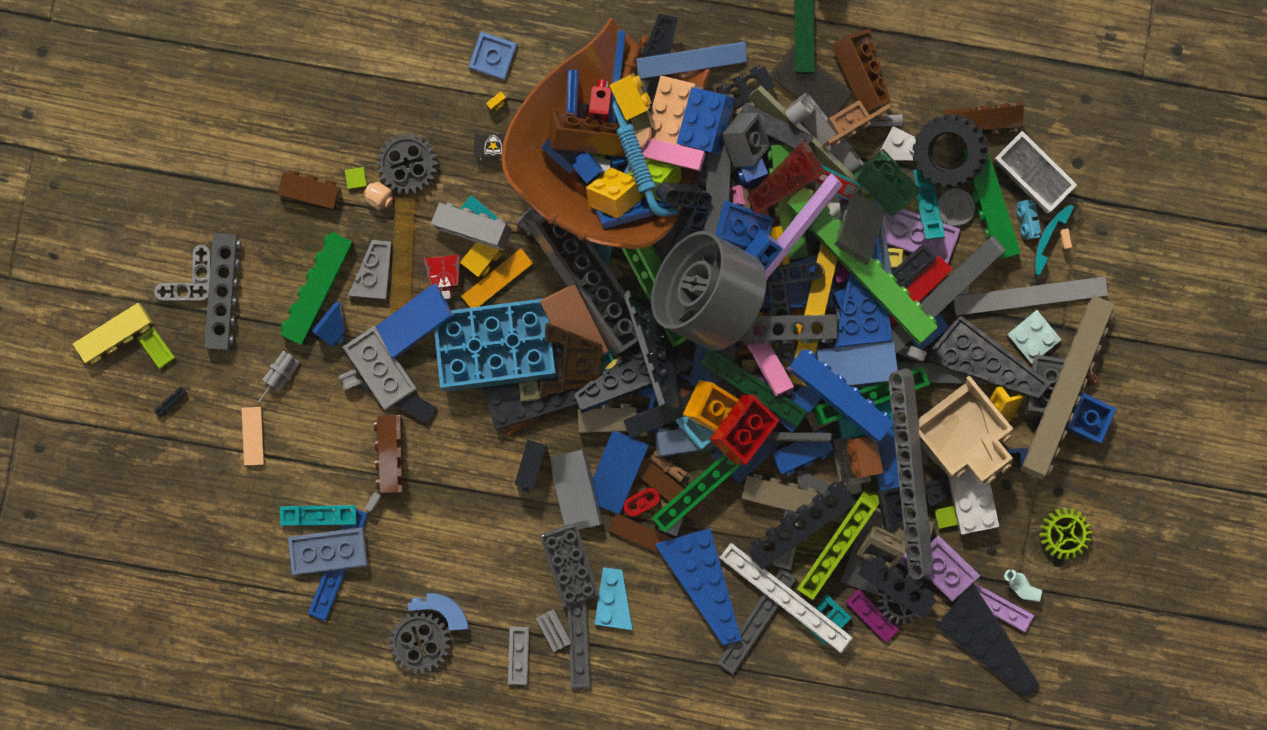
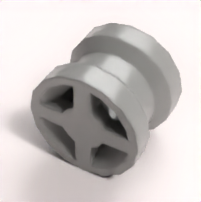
[338,369,361,390]

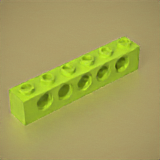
[797,492,879,600]

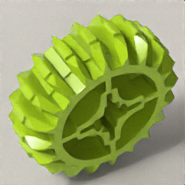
[1040,508,1092,560]

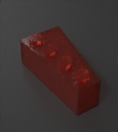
[747,139,825,214]

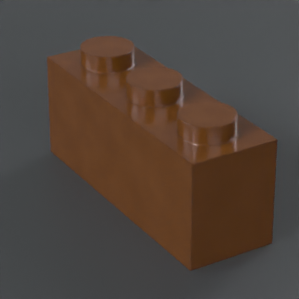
[277,170,340,210]

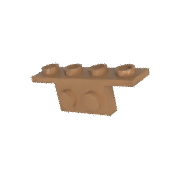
[822,100,891,148]

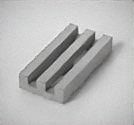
[536,609,571,652]

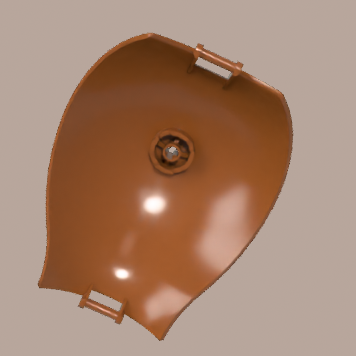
[502,18,710,249]

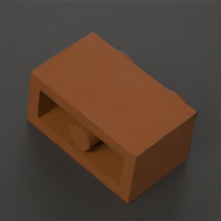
[847,436,883,478]

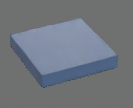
[468,32,517,80]

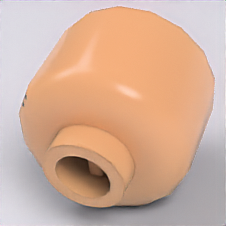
[363,182,393,210]

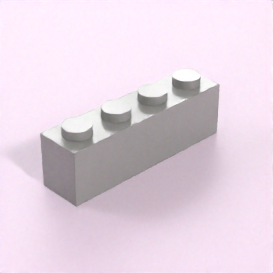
[431,202,512,251]

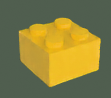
[609,73,652,120]
[586,168,643,218]

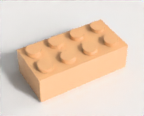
[650,76,704,147]

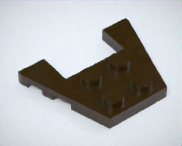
[539,323,602,398]

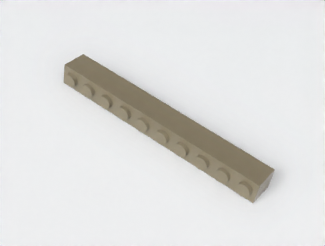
[1020,295,1115,480]
[741,473,934,539]

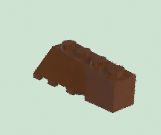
[832,28,891,112]
[943,102,1024,138]
[549,108,626,157]
[374,415,405,493]

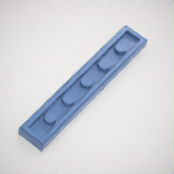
[637,42,747,78]

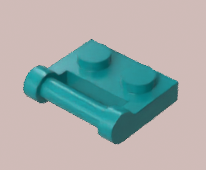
[800,593,852,645]

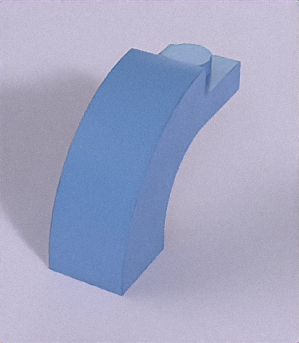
[408,593,469,630]

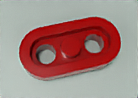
[624,488,660,516]

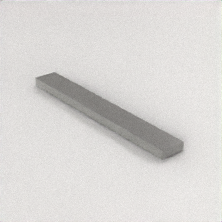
[953,277,1108,316]

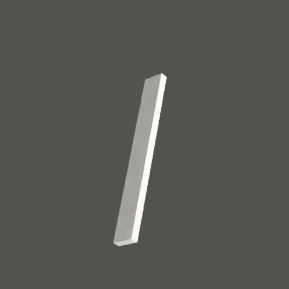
[719,543,853,653]

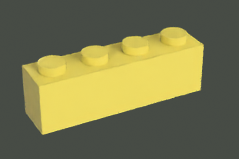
[73,303,153,365]

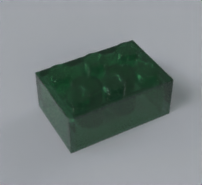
[854,149,922,218]

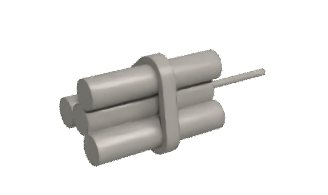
[258,351,300,403]

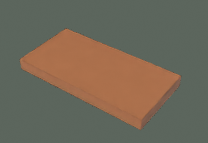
[540,284,608,354]

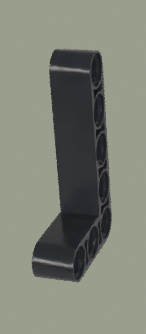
[656,182,712,251]
[768,262,825,362]

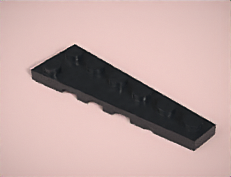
[616,13,678,125]

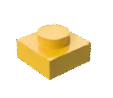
[486,92,506,111]

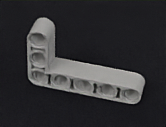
[786,93,864,174]

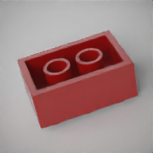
[710,395,780,465]

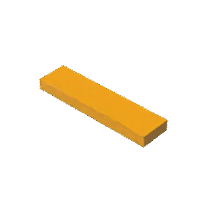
[461,249,533,308]

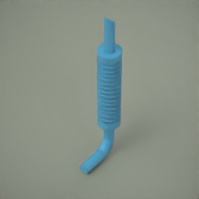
[613,100,679,217]

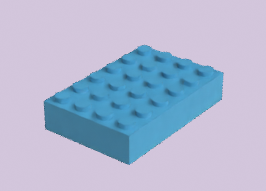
[434,299,558,392]

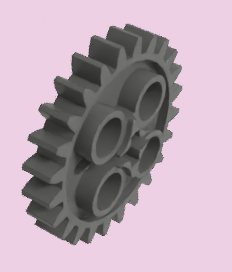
[376,132,438,195]
[388,611,451,674]

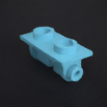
[1016,200,1041,240]

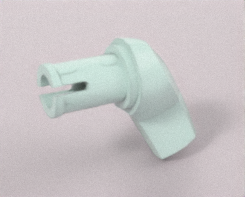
[1004,570,1042,602]

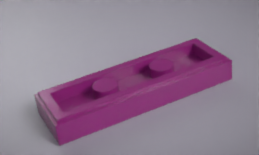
[845,589,900,643]

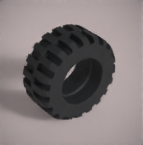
[912,114,989,189]

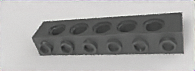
[204,233,241,350]
[732,314,837,345]

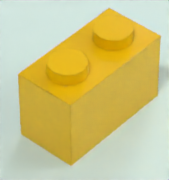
[460,242,503,277]

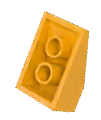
[683,380,739,432]

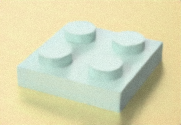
[1007,310,1061,364]

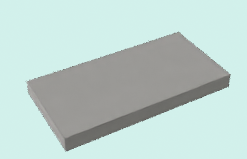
[343,326,417,411]

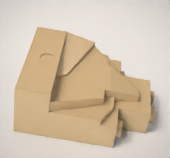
[918,376,1013,486]

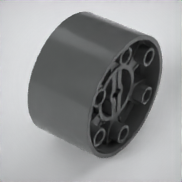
[651,231,766,351]

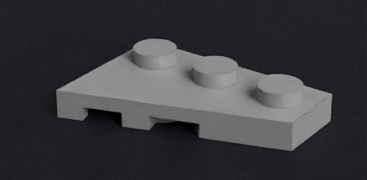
[348,240,392,299]

